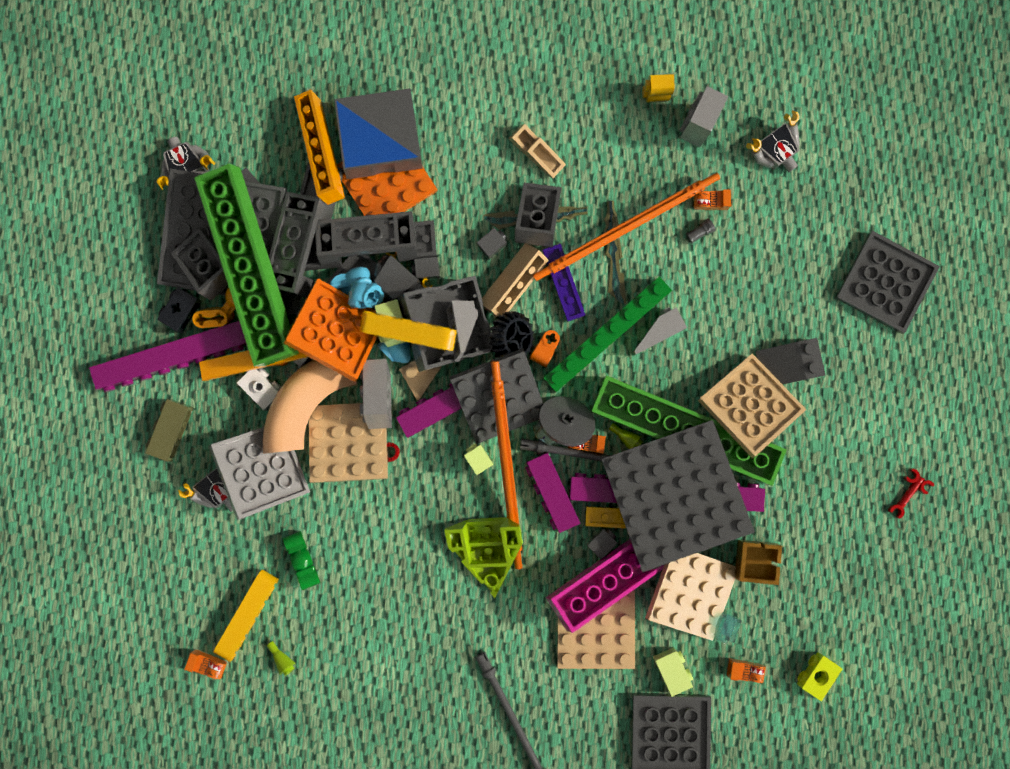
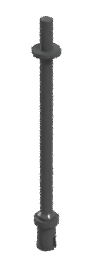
[520,438,611,462]
[474,651,543,769]

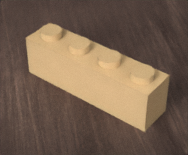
[482,243,549,317]

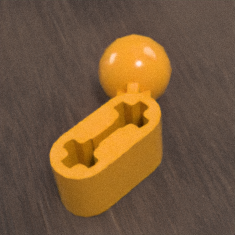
[192,288,236,328]

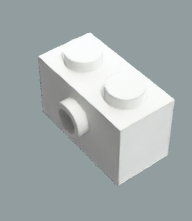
[237,368,281,411]

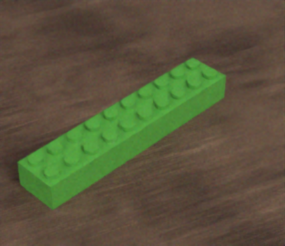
[195,163,299,366]
[590,375,787,486]

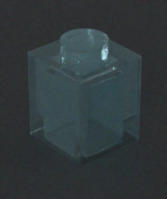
[714,612,742,644]

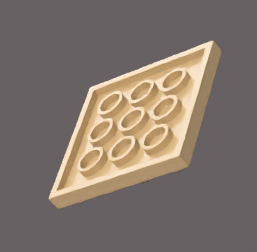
[698,354,807,459]
[309,403,388,483]
[645,553,736,641]
[557,590,635,669]

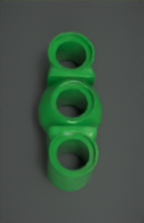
[282,531,321,591]

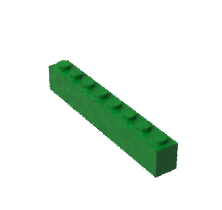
[543,276,672,393]

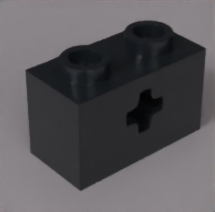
[157,287,202,333]

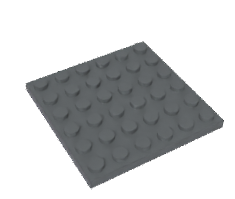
[157,169,287,295]
[601,420,755,572]

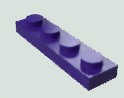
[542,243,586,322]

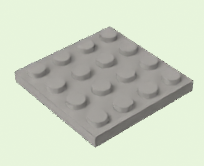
[209,427,310,520]

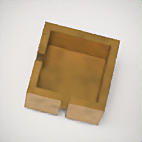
[735,540,782,585]

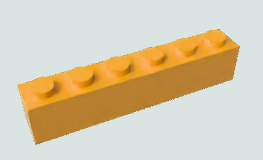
[294,89,345,205]

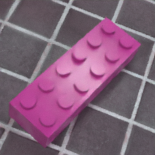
[545,539,664,633]

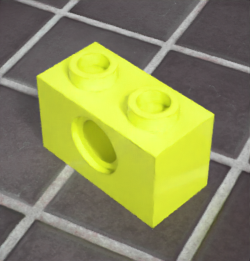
[797,652,843,702]

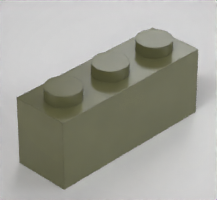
[145,399,194,462]

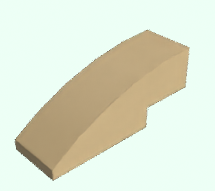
[508,124,566,178]

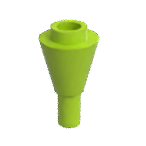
[609,423,643,449]
[267,641,296,676]

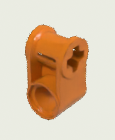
[529,330,560,368]

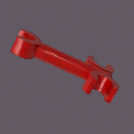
[888,468,934,519]

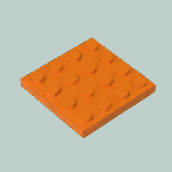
[337,162,438,216]
[284,278,377,382]

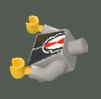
[746,110,800,172]
[157,137,215,190]
[178,468,233,512]

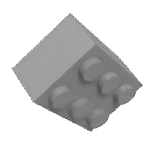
[679,86,728,147]
[360,359,392,429]

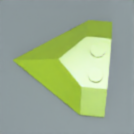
[444,517,523,598]

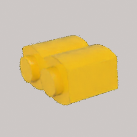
[642,74,675,102]

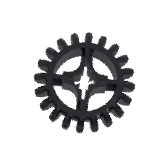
[488,311,535,358]

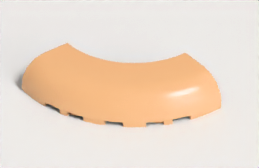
[262,360,357,454]

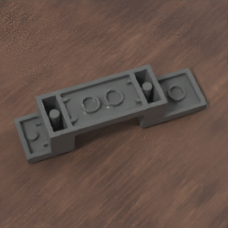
[269,162,344,316]
[305,211,437,271]

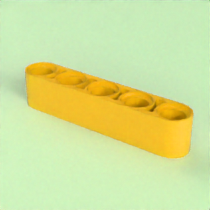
[359,311,457,351]
[213,569,279,662]

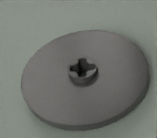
[539,396,595,446]

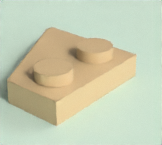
[399,360,442,401]

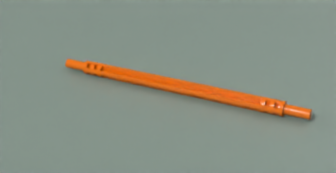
[533,172,720,281]
[491,361,523,569]

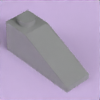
[446,300,478,362]
[632,307,687,355]

